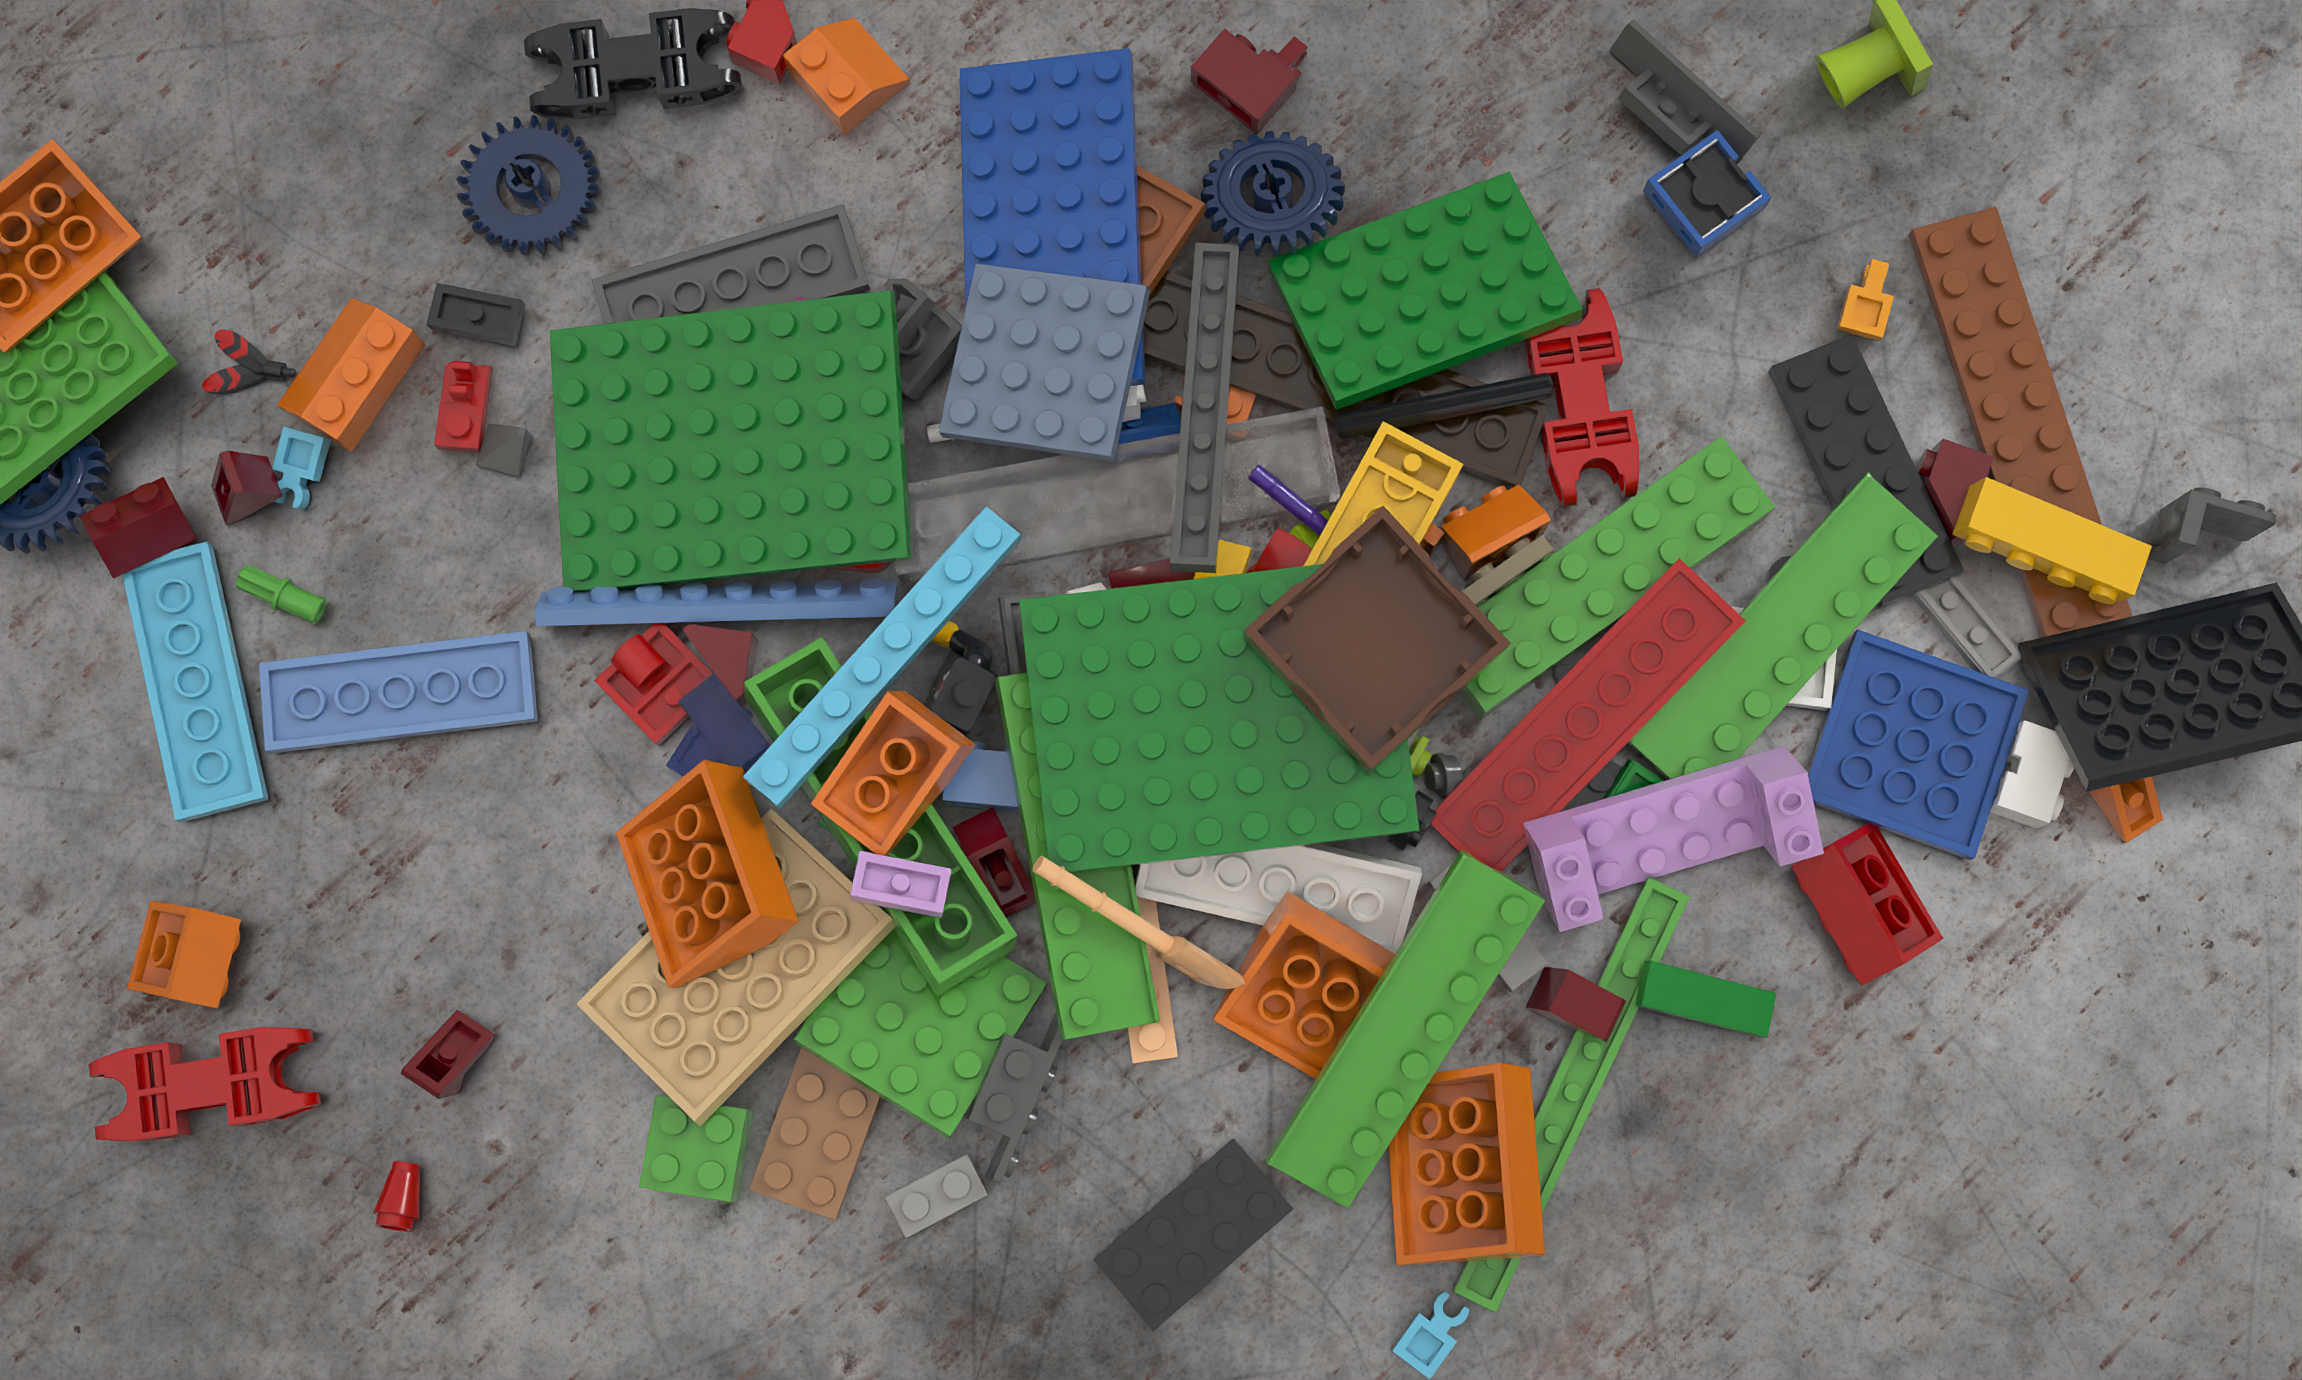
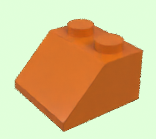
[783,17,910,136]
[1440,484,1551,581]
[127,900,241,1009]

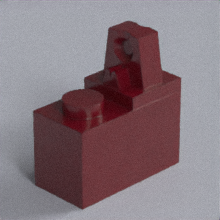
[1191,28,1308,134]

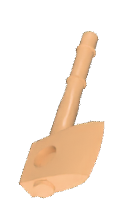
[1032,856,1245,989]

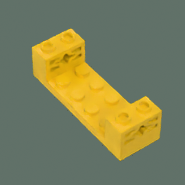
[1304,422,1463,566]

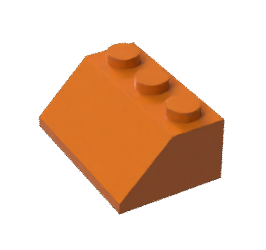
[277,298,425,452]

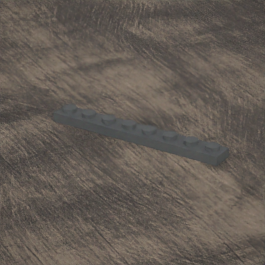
[1170,243,1240,573]

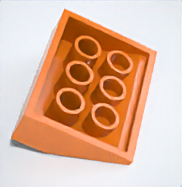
[0,139,143,354]
[616,760,799,988]
[1213,891,1395,1079]
[1388,1063,1545,1266]

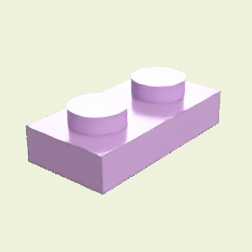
[850,851,951,918]

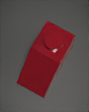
[1917,439,1994,548]
[952,807,1036,917]

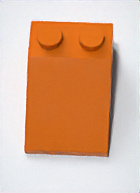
[811,691,976,856]

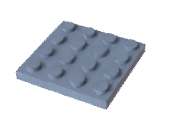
[938,264,1150,462]

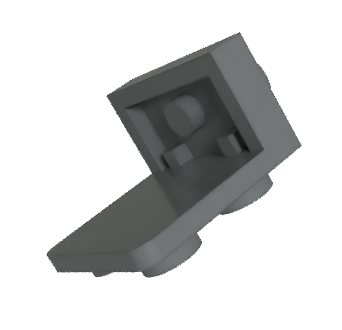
[2147,487,2277,564]

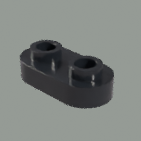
[1388,790,1437,851]

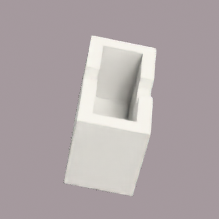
[1990,720,2074,829]

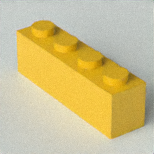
[1952,477,2152,605]

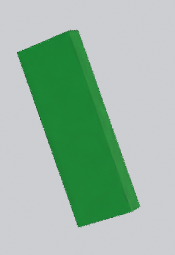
[1636,961,1776,1038]

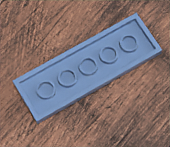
[259,631,538,754]

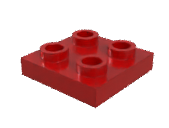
[594,623,723,746]

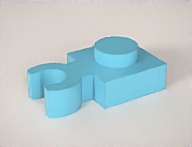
[272,426,331,510]
[1391,1291,1469,1379]

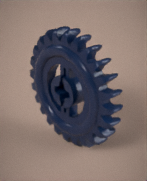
[456,115,601,255]
[1200,131,1345,257]
[0,434,110,554]

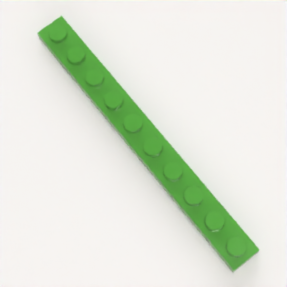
[1452,877,1690,1313]

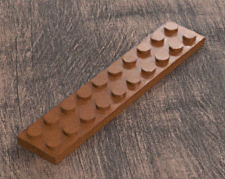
[1909,207,2132,638]

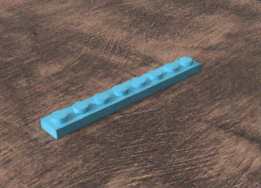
[743,506,1022,810]

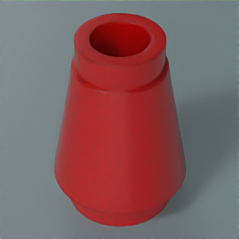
[373,1161,420,1232]

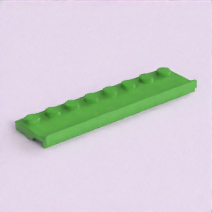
[1628,472,1938,780]
[995,673,1160,1040]
[1265,850,1545,1208]

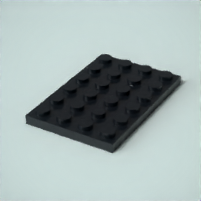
[2018,582,2302,792]

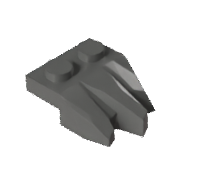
[866,279,962,402]

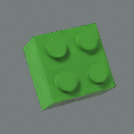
[639,1095,754,1202]

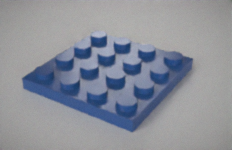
[1807,629,2029,860]

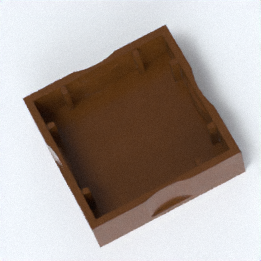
[1243,506,1511,775]

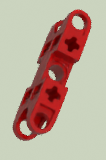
[1524,288,1639,507]
[88,1027,321,1142]

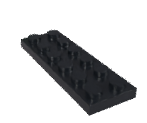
[1768,334,1964,608]

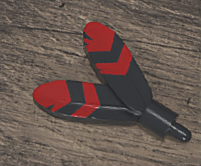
[202,329,297,395]

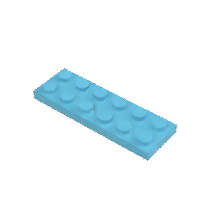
[122,542,269,823]

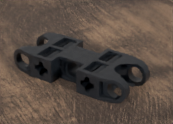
[524,8,742,120]

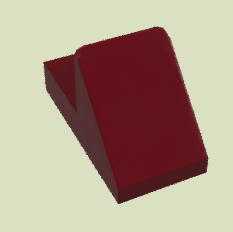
[401,1010,494,1099]

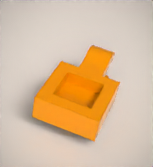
[1837,259,1894,342]

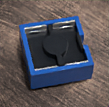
[1643,130,1771,258]

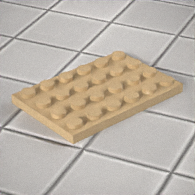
[576,808,895,1126]

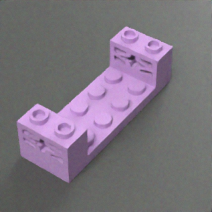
[1523,746,1824,932]

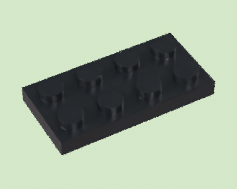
[1093,1138,1293,1331]

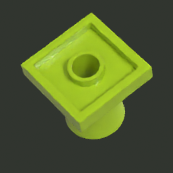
[1815,0,1933,109]

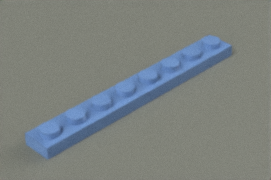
[534,578,898,626]

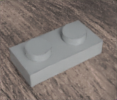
[885,1154,989,1238]

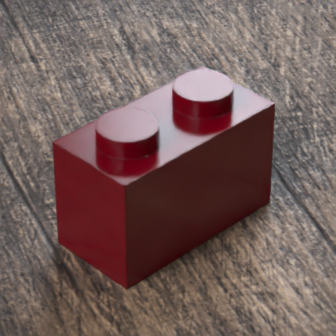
[80,477,196,579]

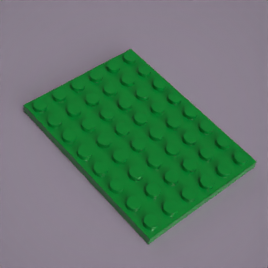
[550,290,912,592]
[1019,564,1420,873]

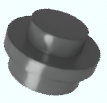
[1425,753,1462,798]

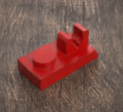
[434,361,493,453]

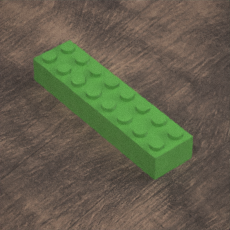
[1459,436,1775,721]
[744,637,1018,997]

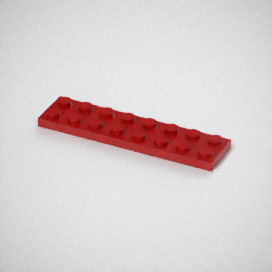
[1430,558,1746,872]

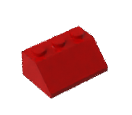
[1791,823,1944,986]

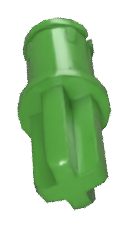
[236,565,327,625]

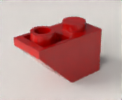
[726,0,797,85]

